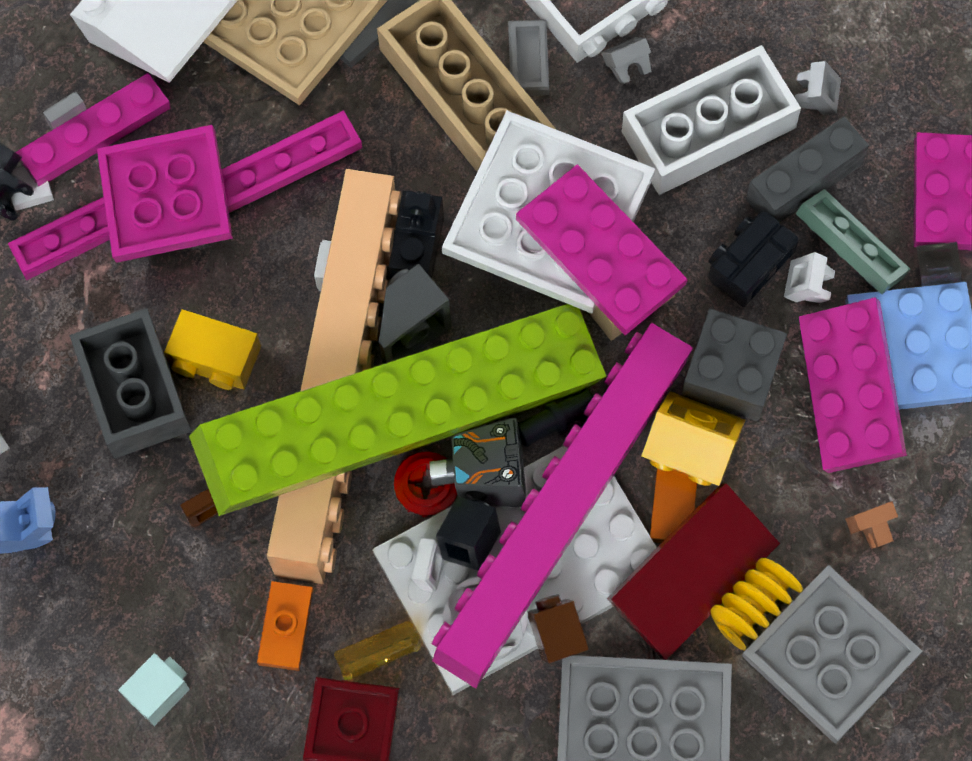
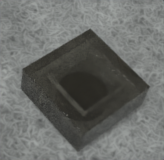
[917,242,962,286]

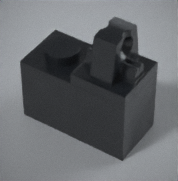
[388,191,444,280]

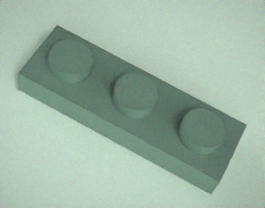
[796,189,910,294]

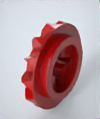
[394,452,457,517]

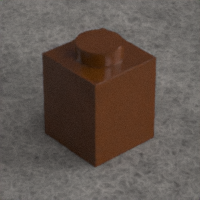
[528,594,589,663]

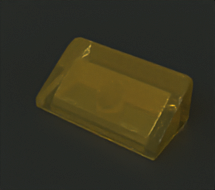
[334,621,422,681]

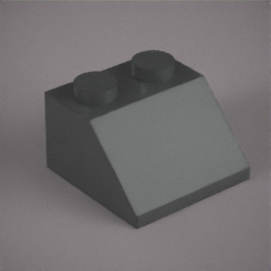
[379,264,451,364]

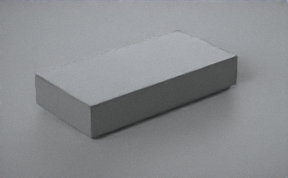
[508,20,549,96]

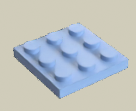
[845,282,972,410]

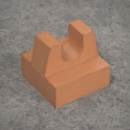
[845,501,898,549]

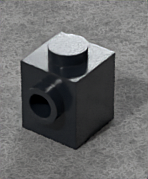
[436,497,501,571]

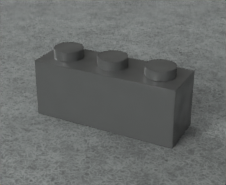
[746,117,869,223]

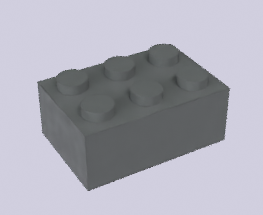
[69,308,192,459]

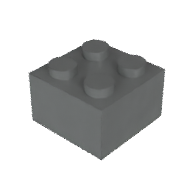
[682,308,787,422]

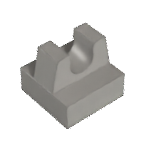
[601,37,652,84]
[795,61,841,115]

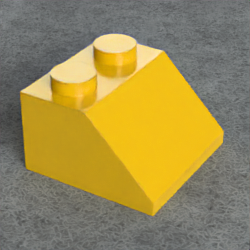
[641,391,746,486]

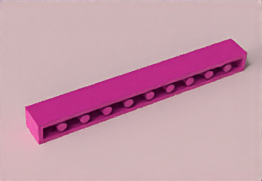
[431,323,693,688]

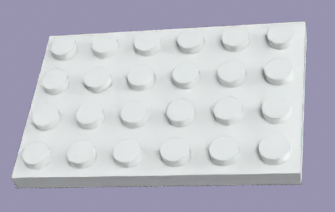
[372,446,657,695]

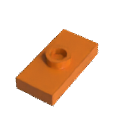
[257,581,314,671]

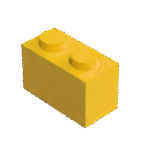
[164,309,261,390]

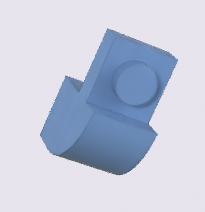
[0,487,56,554]

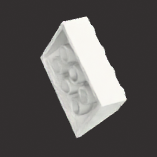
[70,0,238,83]

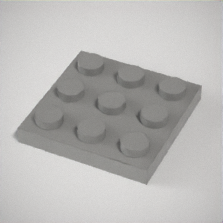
[742,565,923,744]

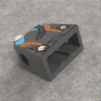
[430,418,526,507]

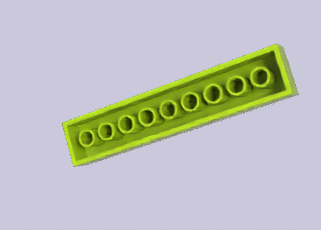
[189,304,606,516]

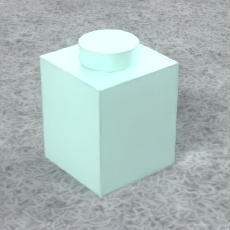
[119,653,190,726]

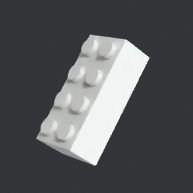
[622,45,801,195]

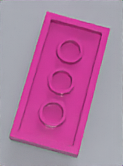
[516,164,687,335]
[799,297,907,473]

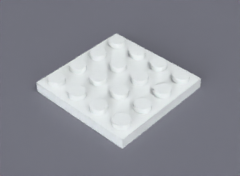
[442,111,655,313]

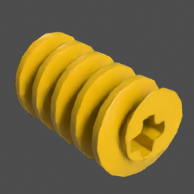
[710,558,803,651]

